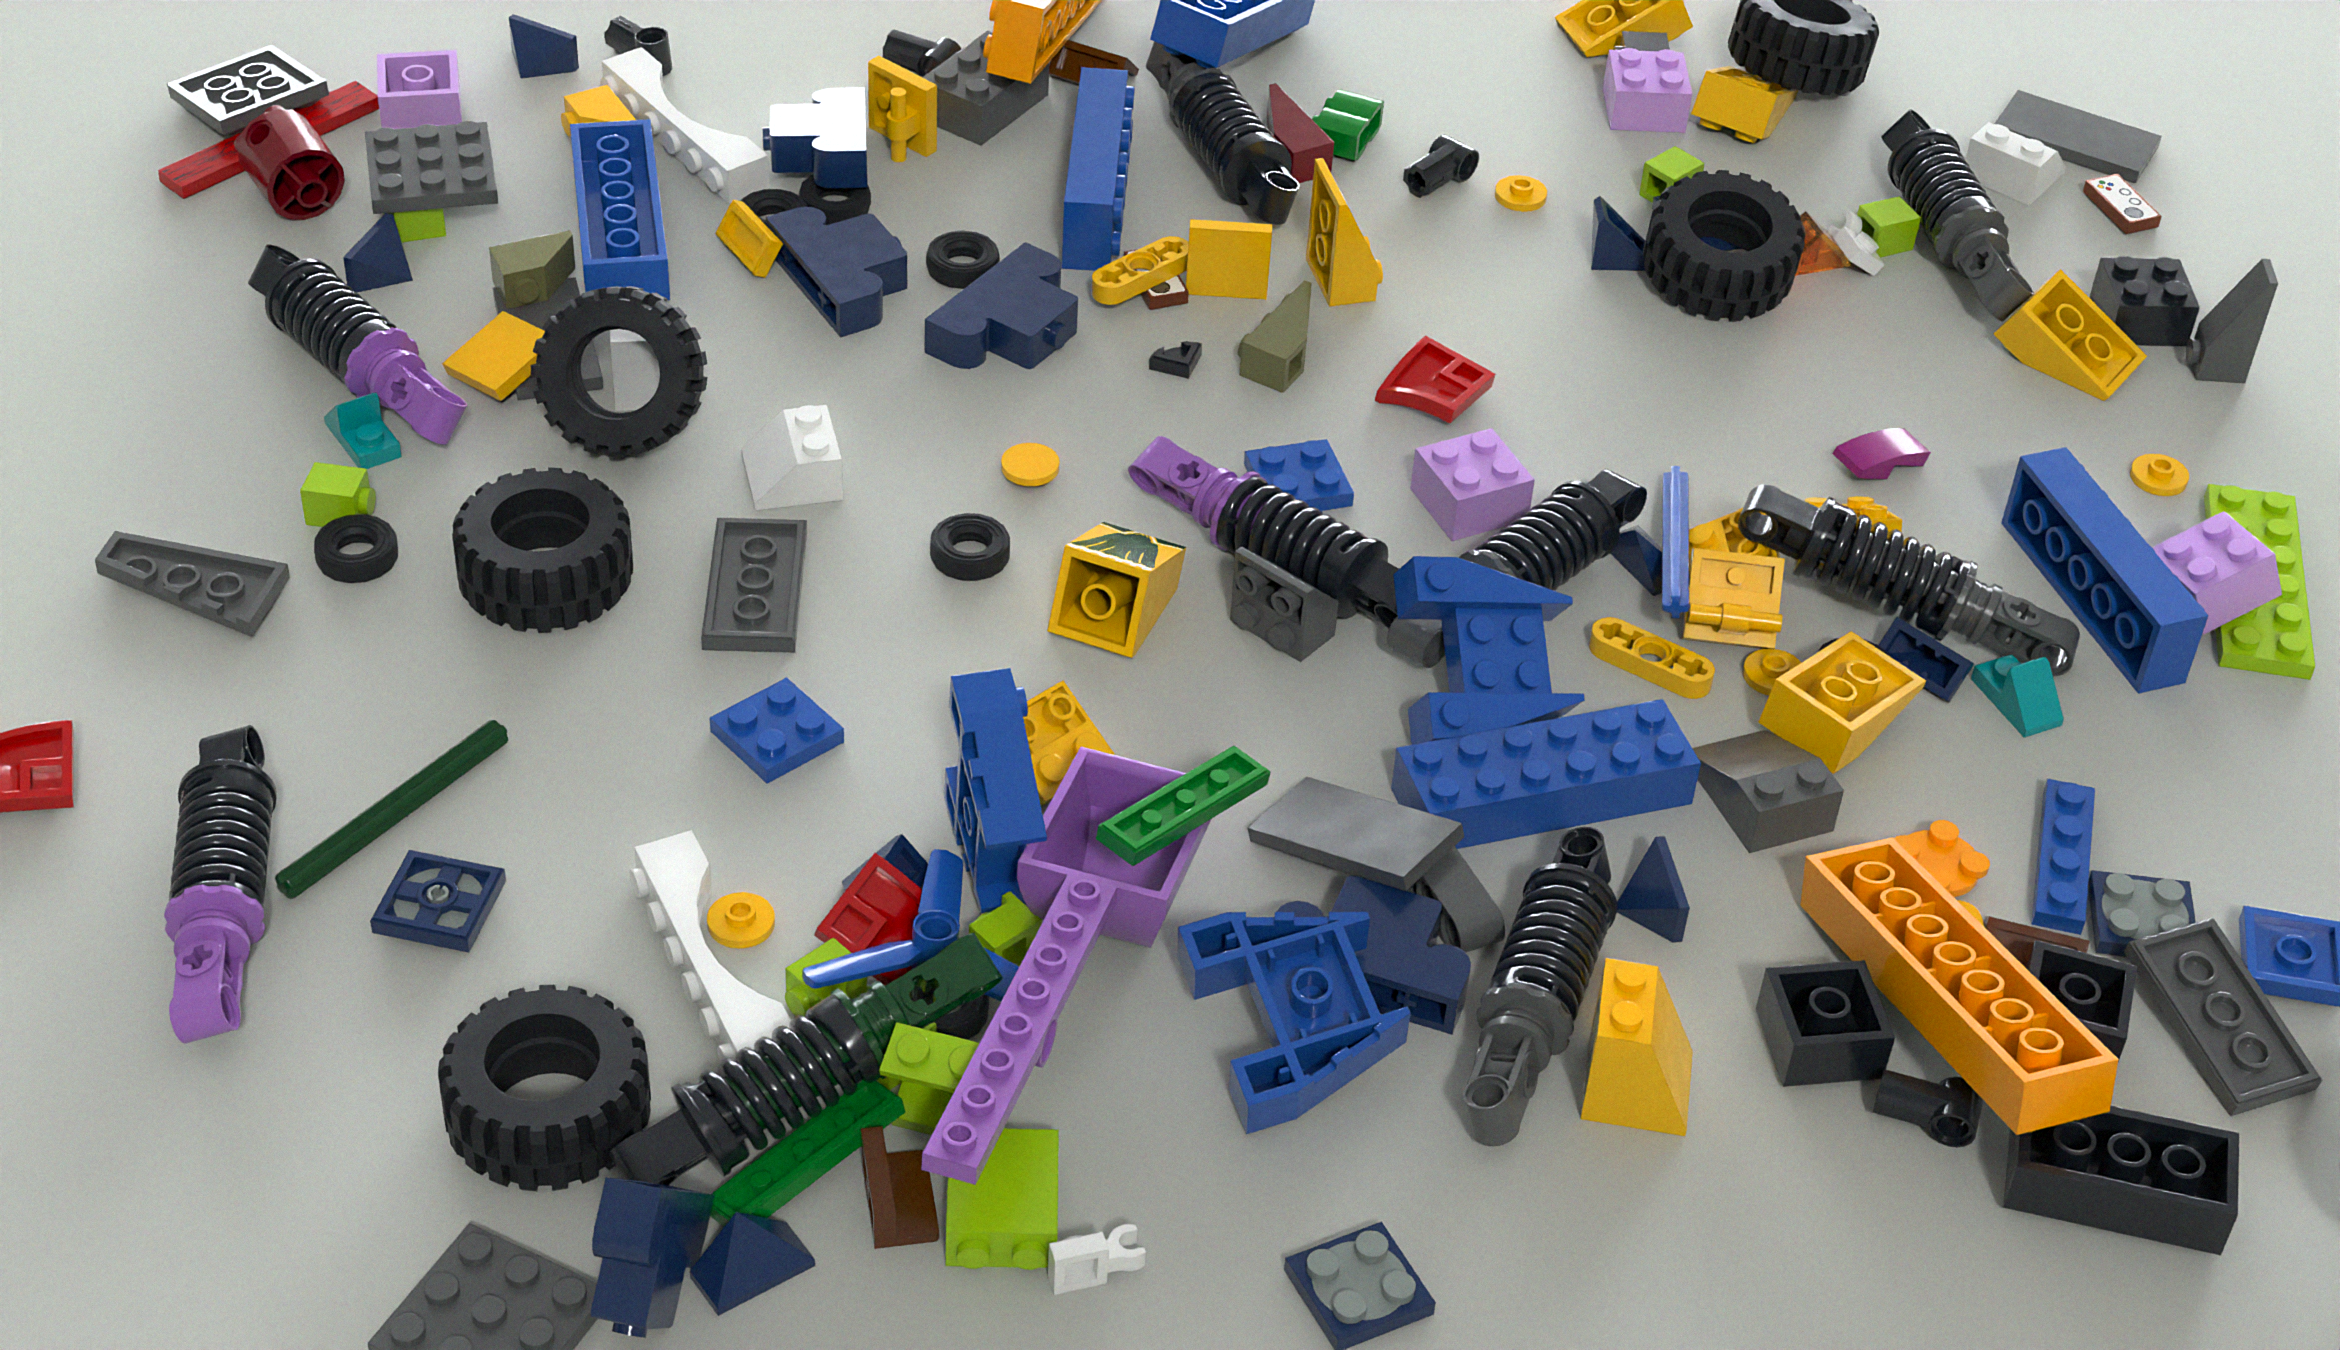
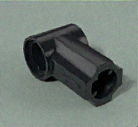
[604,16,673,76]
[883,29,961,77]
[1403,134,1479,198]
[1873,1069,1983,1148]

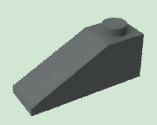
[2186,259,2278,383]

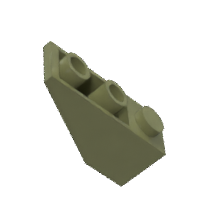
[1238,280,1312,393]

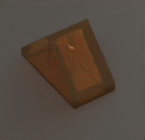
[1795,211,1852,276]

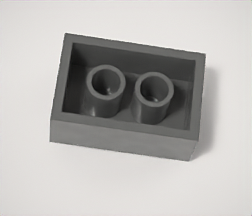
[922,30,1049,146]

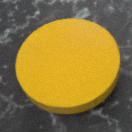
[1495,175,1547,212]
[1001,443,1060,486]
[2130,454,2189,496]
[1743,649,1801,696]
[707,892,775,949]

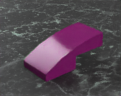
[1832,428,1931,479]

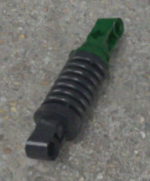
[607,933,1003,1185]

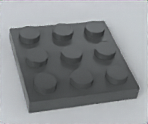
[167,45,330,135]
[365,121,498,214]
[367,1223,597,1350]

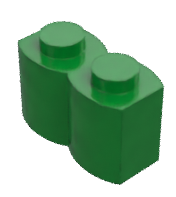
[1312,89,1384,161]

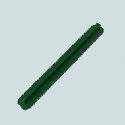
[275,720,509,899]

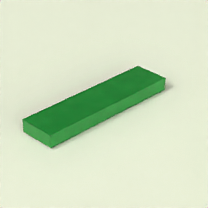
[1096,745,1271,866]
[710,1080,906,1227]

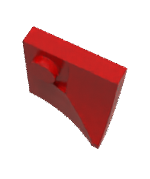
[1374,335,1496,423]
[0,720,74,812]
[814,853,922,986]

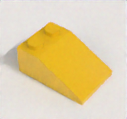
[1555,0,1693,57]
[1691,66,1799,143]
[1306,158,1383,307]
[1993,269,2147,401]
[1758,631,1926,774]

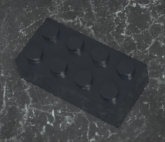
[2003,1105,2239,1256]

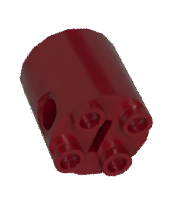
[234,105,345,220]

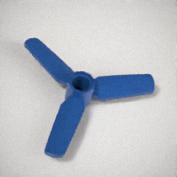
[802,849,1019,1002]

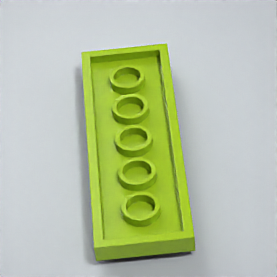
[2204,484,2315,680]

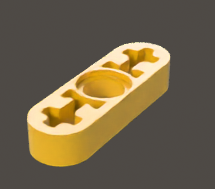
[1092,236,1189,305]
[1589,617,1715,699]

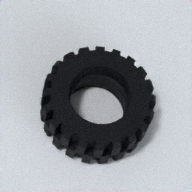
[1728,0,1880,95]
[1643,170,1805,322]
[531,286,708,457]
[452,467,633,633]
[438,984,651,1192]

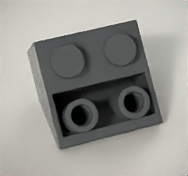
[1230,547,1339,662]

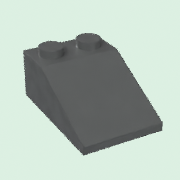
[1692,730,1844,853]

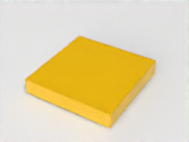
[1186,219,1272,300]
[442,311,545,401]

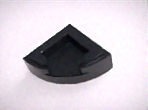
[1149,341,1202,379]

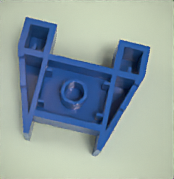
[1393,556,1585,745]
[944,668,1047,913]
[1177,912,1411,1135]

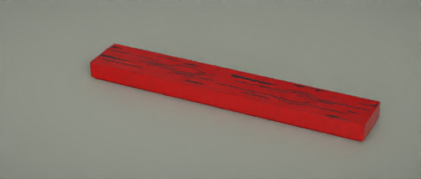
[158,80,379,199]

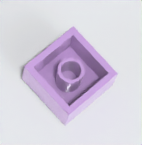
[1603,48,1692,133]
[377,50,462,129]
[1410,428,1535,541]
[2152,511,2282,635]

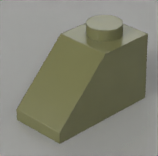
[489,230,576,309]

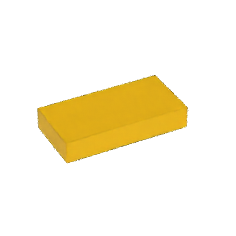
[715,199,783,278]

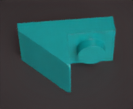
[324,392,402,469]
[1971,654,2064,738]

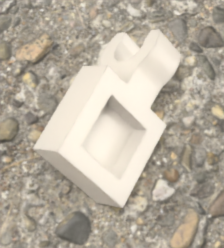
[1828,209,1885,276]
[1048,1224,1146,1295]

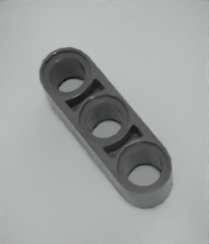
[1407,846,1505,953]

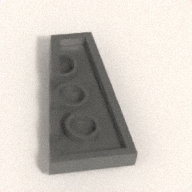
[95,531,290,637]

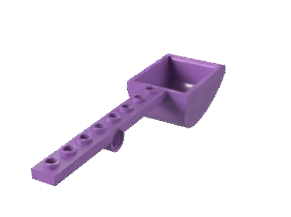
[921,747,1212,1185]

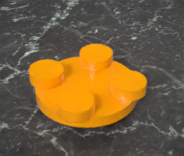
[1894,820,1990,897]

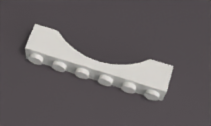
[600,47,770,204]
[629,830,791,1062]

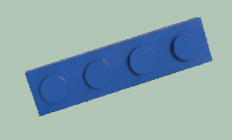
[2031,778,2095,935]

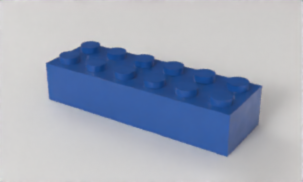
[1150,0,1315,68]
[1062,67,1135,271]
[570,119,670,300]
[2001,447,2209,694]
[1391,699,1701,849]

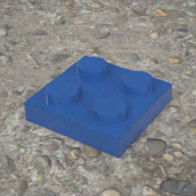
[1244,439,1354,511]
[709,677,844,784]
[2239,905,2340,1007]

